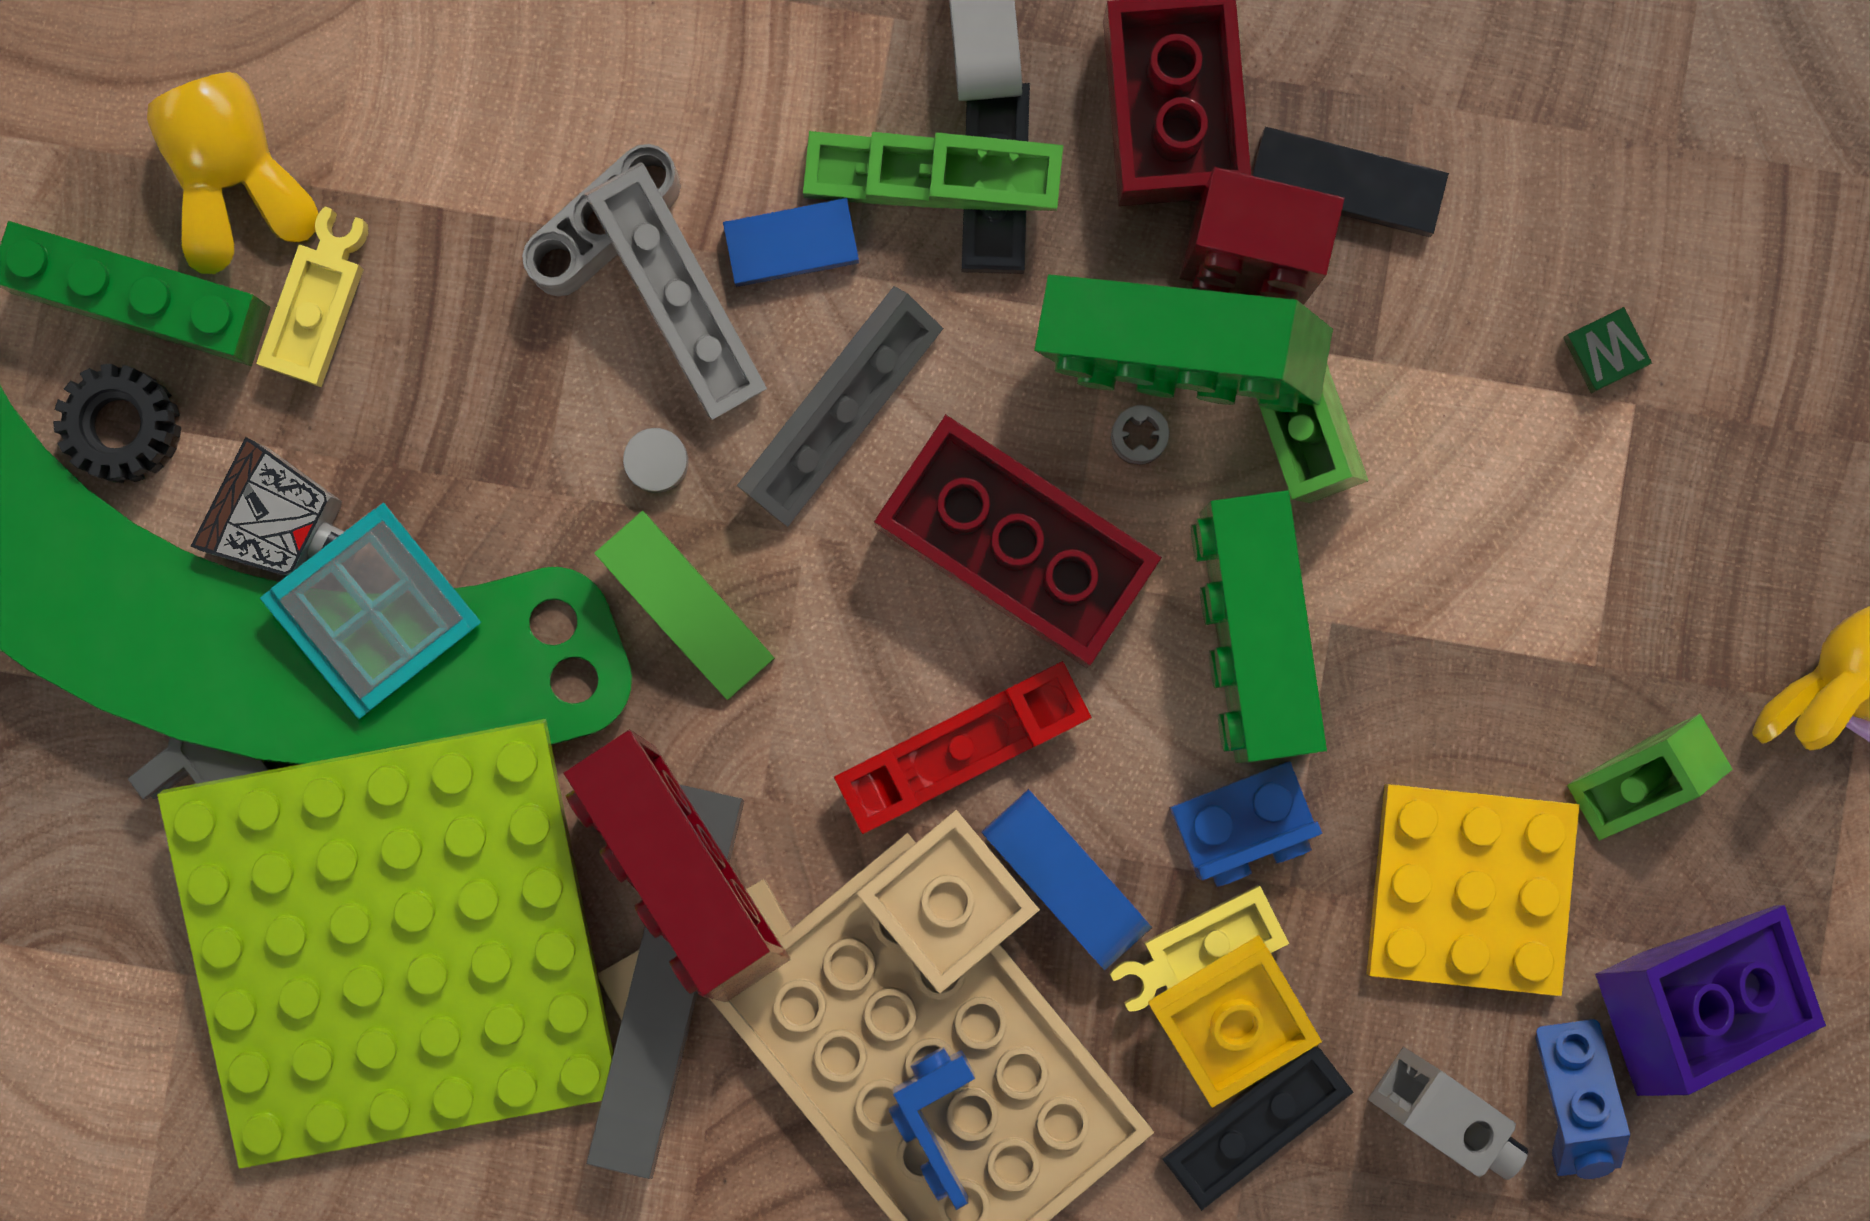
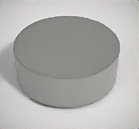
[623,428,689,493]

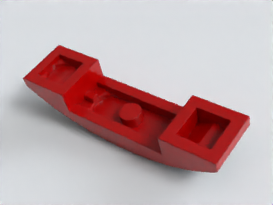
[834,661,1092,834]

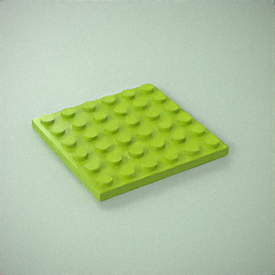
[157,719,614,1169]

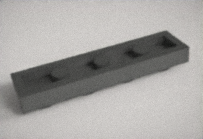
[737,286,944,527]

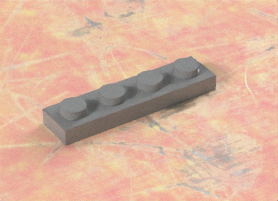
[585,162,767,420]

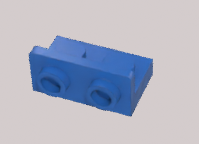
[1169,761,1323,887]

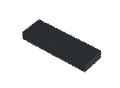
[961,83,1030,274]
[1252,126,1449,237]
[1161,1045,1354,1211]

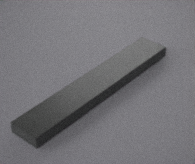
[586,785,745,1179]

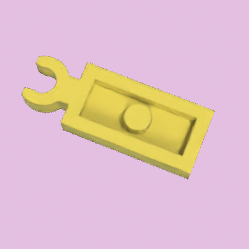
[256,207,368,387]
[1109,885,1289,1011]

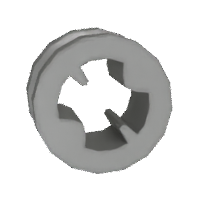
[1111,405,1170,465]

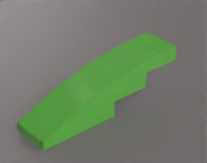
[803,131,1063,211]

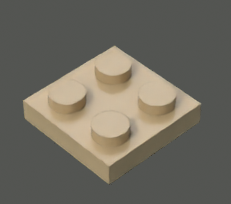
[856,810,1040,994]

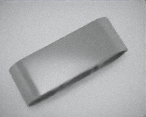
[949,0,1022,101]
[522,144,681,296]

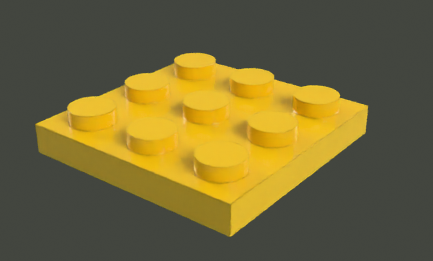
[1366,784,1579,996]

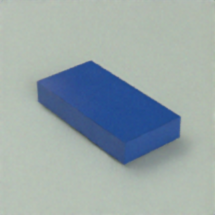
[723,198,859,287]

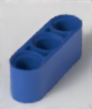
[981,789,1152,971]

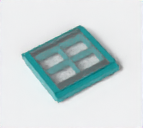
[260,502,481,720]

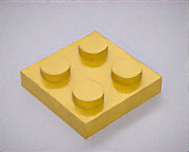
[1148,935,1322,1108]

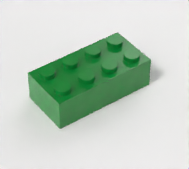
[1034,274,1333,412]
[1191,490,1327,763]

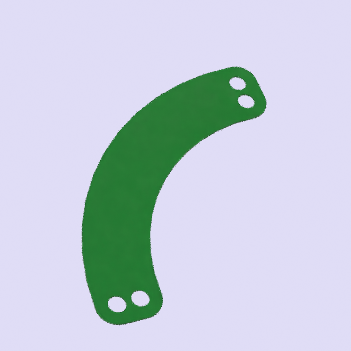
[0,385,632,764]

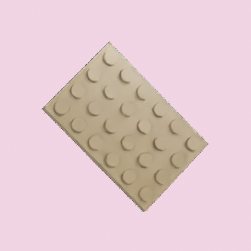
[709,833,1154,1221]

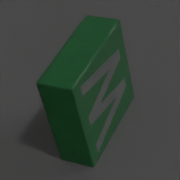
[1563,307,1652,394]

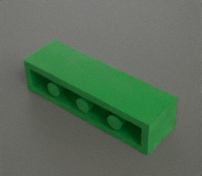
[0,221,271,367]

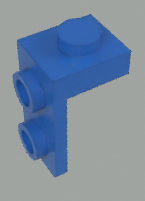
[1535,1019,1630,1179]
[888,1047,975,1210]

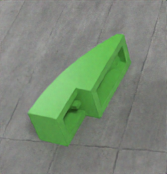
[594,510,775,700]

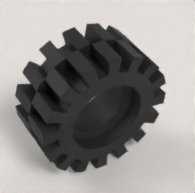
[53,364,181,483]

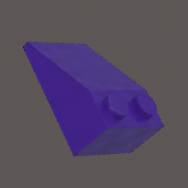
[1595,905,1826,1096]

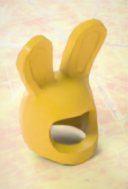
[147,72,319,274]
[1752,606,1870,750]

